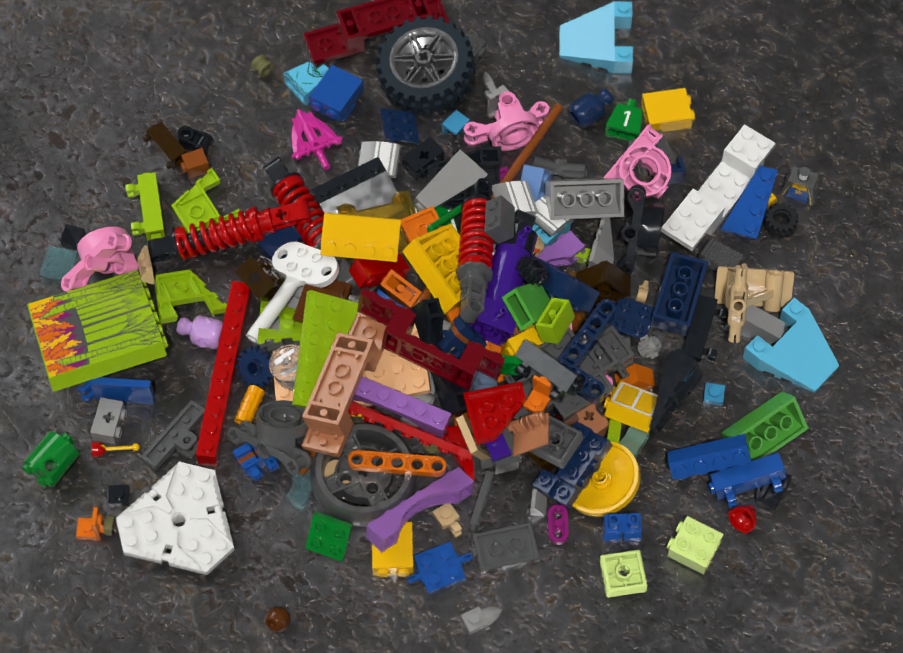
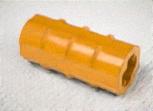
[234,385,265,425]

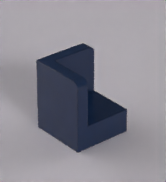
[667,156,686,185]

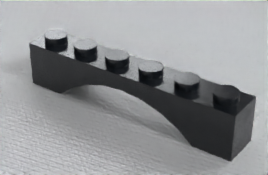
[410,298,468,417]

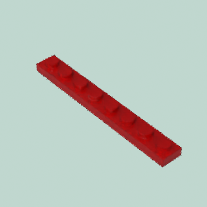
[348,401,474,462]

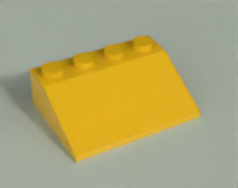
[402,223,462,314]

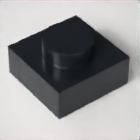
[108,485,130,507]

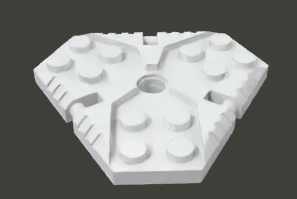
[116,462,234,575]

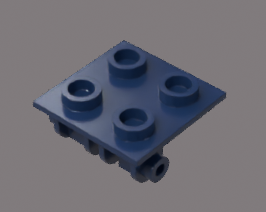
[381,108,419,144]
[610,298,655,339]

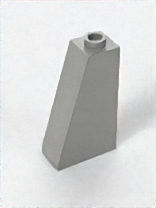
[413,150,488,211]

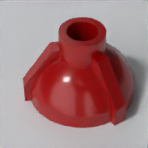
[728,505,757,534]

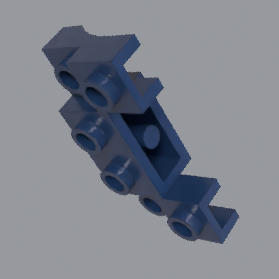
[532,422,613,510]

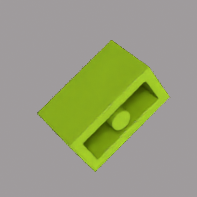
[535,298,575,344]

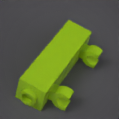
[125,172,166,241]

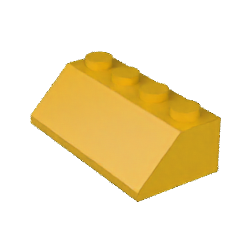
[320,213,401,262]

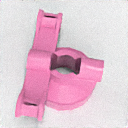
[464,91,549,151]
[604,123,671,199]
[61,226,138,292]

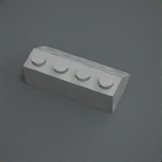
[545,178,624,220]

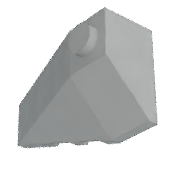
[588,217,614,267]

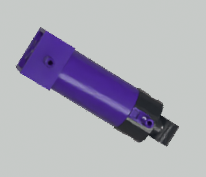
[468,209,538,347]

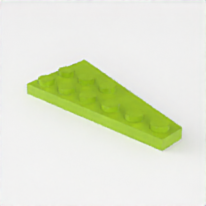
[292,290,358,409]

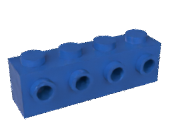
[668,434,751,480]

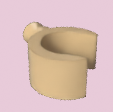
[636,280,649,304]

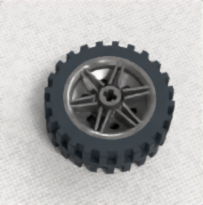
[376,16,476,116]

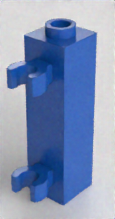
[708,453,786,508]

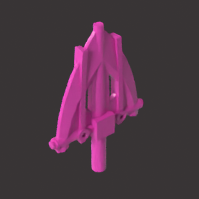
[291,109,343,170]

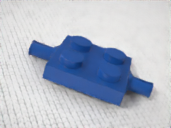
[406,542,473,594]

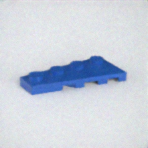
[721,166,778,241]

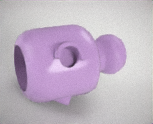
[176,315,223,350]

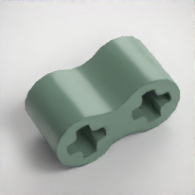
[619,426,650,459]

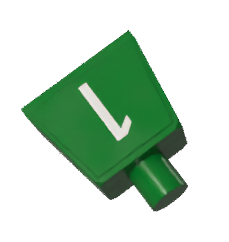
[605,99,642,141]

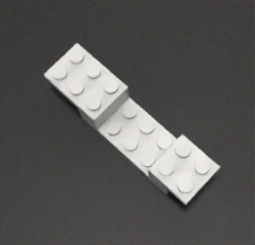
[661,124,776,251]

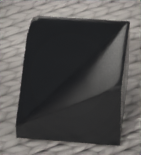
[60,224,86,250]

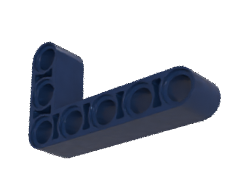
[558,299,616,404]

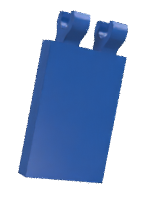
[78,377,155,404]

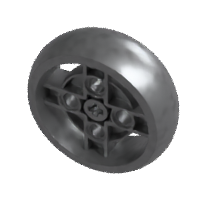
[310,423,417,527]

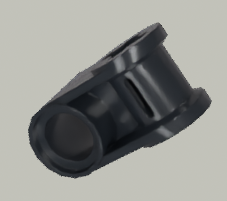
[177,126,214,156]

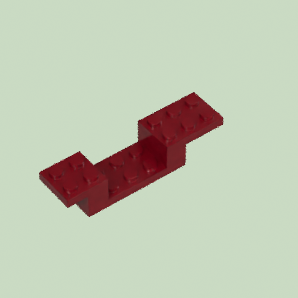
[303,0,449,65]
[357,288,505,391]

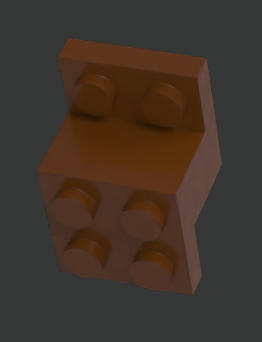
[293,280,353,324]

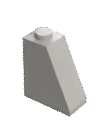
[723,305,785,344]

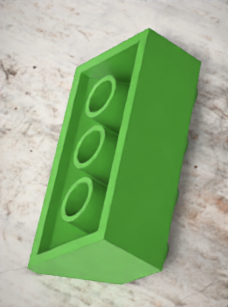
[721,391,809,461]

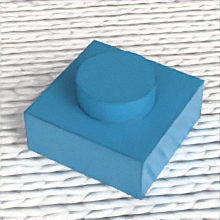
[703,383,725,406]

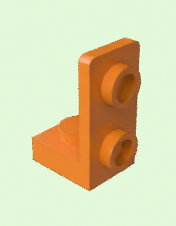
[523,375,552,414]
[76,507,105,540]

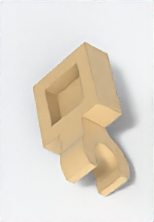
[432,504,462,538]

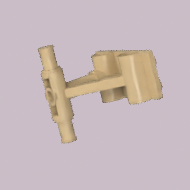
[714,265,794,343]

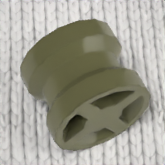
[251,54,274,77]

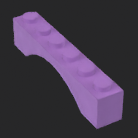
[523,231,585,286]
[352,376,451,438]
[366,467,474,553]

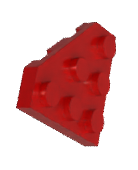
[463,381,526,445]

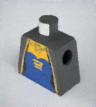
[780,166,819,205]

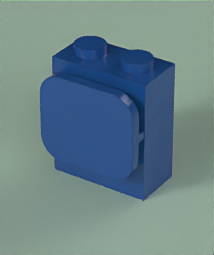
[309,65,364,122]

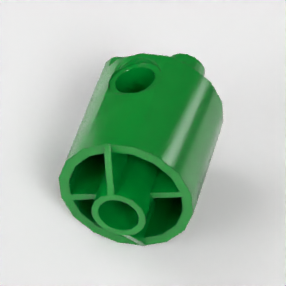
[21,431,79,488]

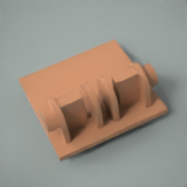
[507,411,549,456]

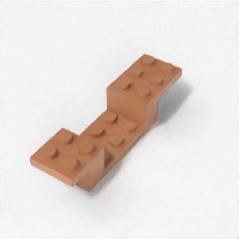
[302,312,387,458]

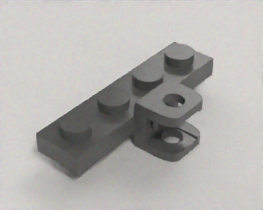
[141,400,205,470]

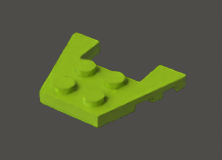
[171,168,240,233]
[154,269,227,324]
[257,300,303,344]

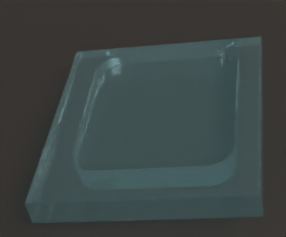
[39,246,78,281]

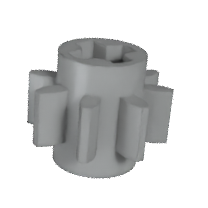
[637,334,661,359]

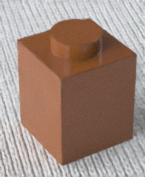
[180,148,209,179]

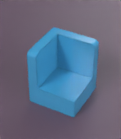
[442,110,470,135]

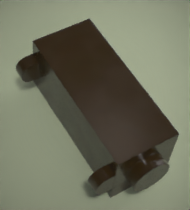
[143,122,187,170]

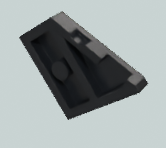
[756,473,792,511]

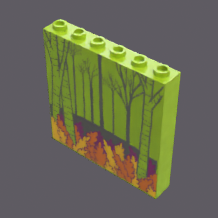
[27,270,168,392]

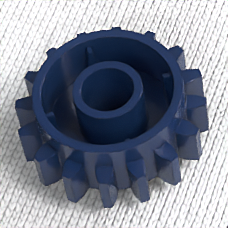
[235,345,278,388]

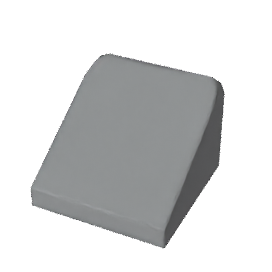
[530,489,547,516]

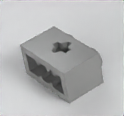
[90,398,128,445]

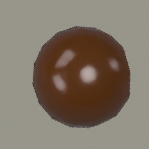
[265,606,291,632]

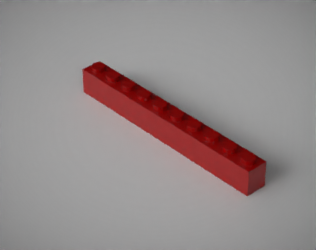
[196,281,253,466]

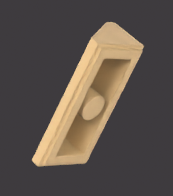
[137,245,155,285]

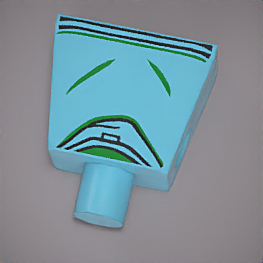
[284,62,328,106]

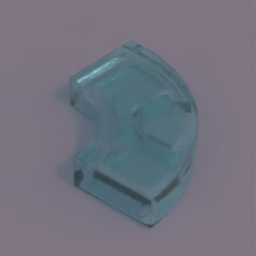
[285,468,312,512]

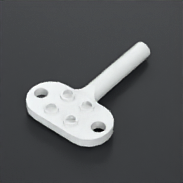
[246,242,339,344]

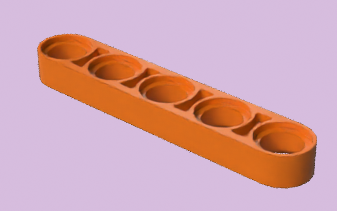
[348,450,446,477]

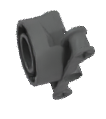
[228,400,312,475]

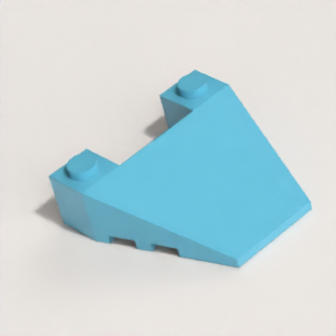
[560,2,633,74]
[743,298,839,393]

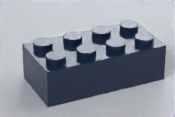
[651,252,709,336]
[526,255,600,313]

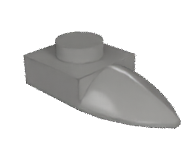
[484,71,496,101]
[461,606,502,635]

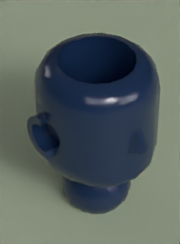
[569,89,614,128]

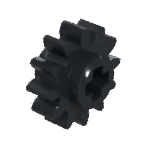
[516,255,550,287]

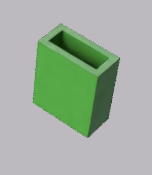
[502,283,550,331]

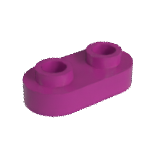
[548,505,569,545]

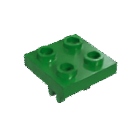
[305,511,353,562]

